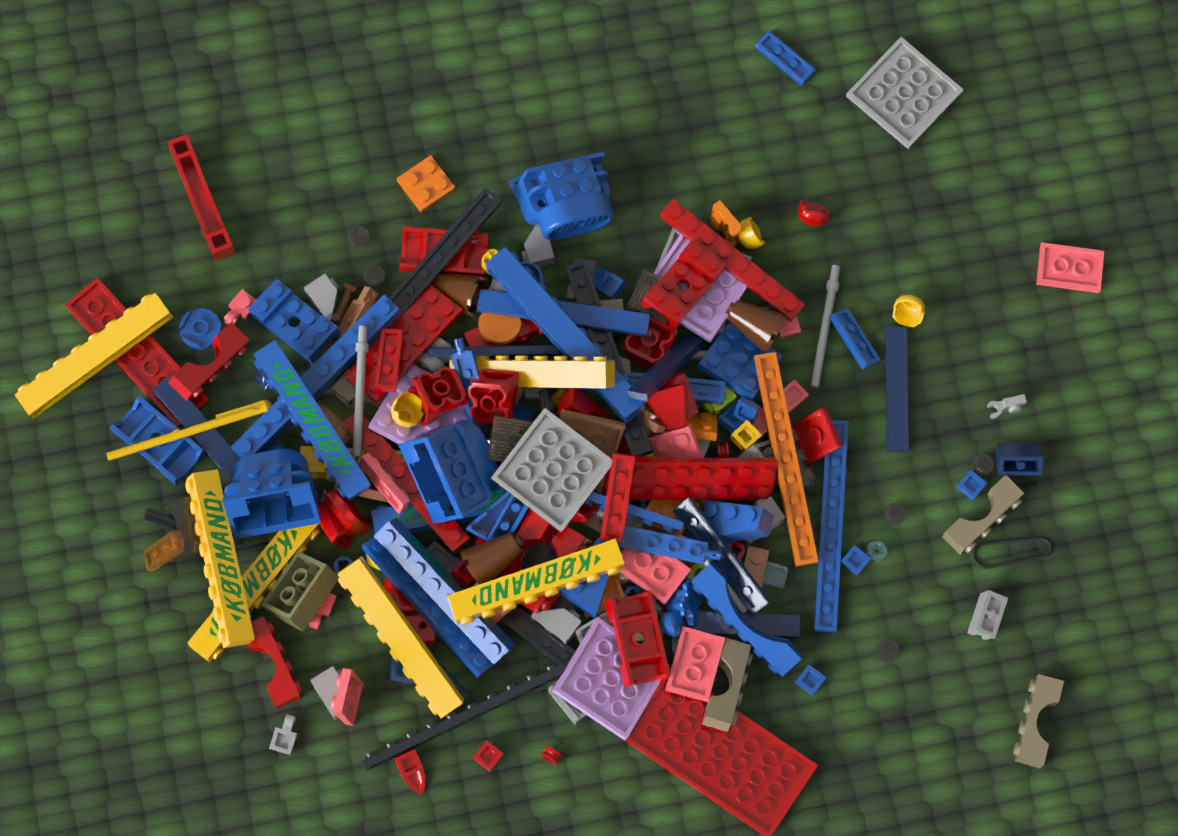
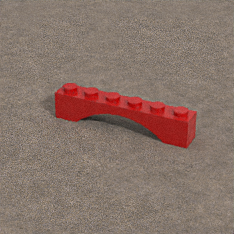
[168,135,235,262]

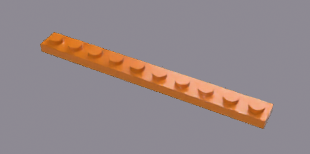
[754,352,818,567]

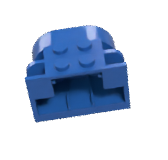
[514,152,614,240]
[398,420,499,524]
[222,448,321,540]

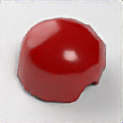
[798,200,830,227]

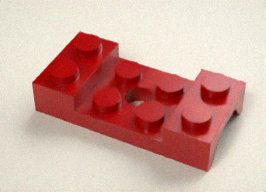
[399,226,488,277]
[641,240,726,330]
[605,591,671,688]

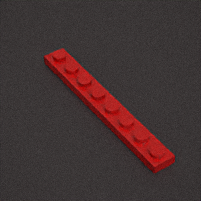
[660,199,805,322]
[342,413,470,553]

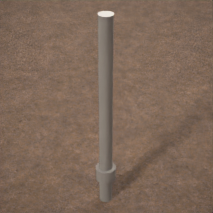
[810,265,840,388]
[352,326,369,457]

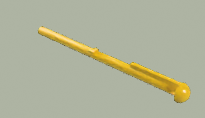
[106,400,272,461]

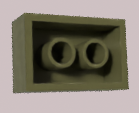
[261,551,339,631]

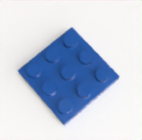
[697,322,783,401]

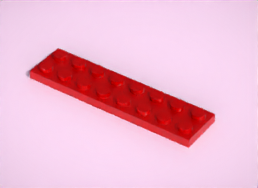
[65,278,210,428]
[602,458,778,500]

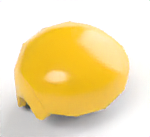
[737,217,765,249]
[893,294,925,327]
[391,392,424,428]

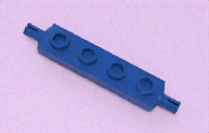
[451,337,495,450]
[617,525,722,564]

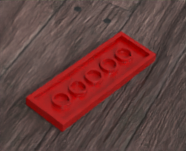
[345,285,463,404]

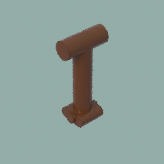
[331,283,356,326]

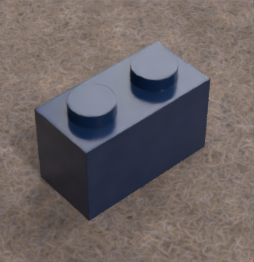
[995,444,1043,475]

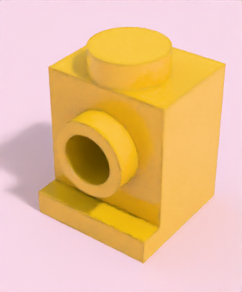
[730,420,762,453]

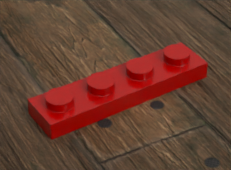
[600,452,635,542]

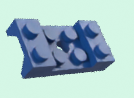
[248,279,341,364]
[110,395,205,486]

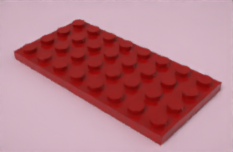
[624,666,818,836]

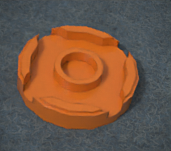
[478,313,521,346]

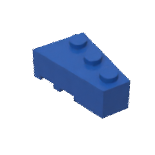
[466,490,528,541]
[703,500,774,545]
[560,537,609,619]

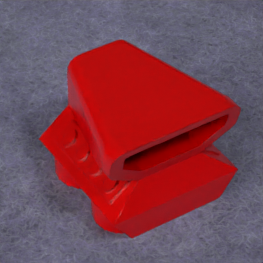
[620,316,678,370]
[408,367,467,426]
[468,369,520,425]
[647,373,699,430]
[319,489,371,550]

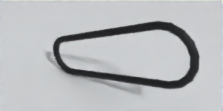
[972,537,1052,569]

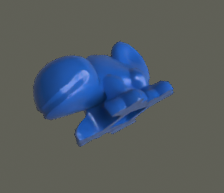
[660,579,702,637]

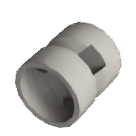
[417,338,452,374]

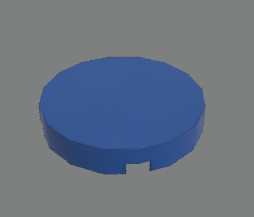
[179,307,222,350]

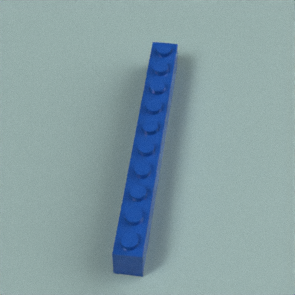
[485,247,646,424]
[230,295,402,458]

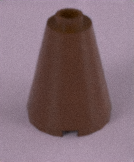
[431,272,490,318]
[725,300,787,353]
[461,532,524,585]

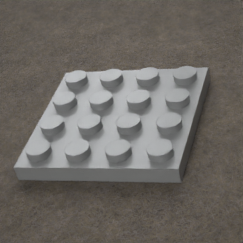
[846,37,964,149]
[491,408,612,532]

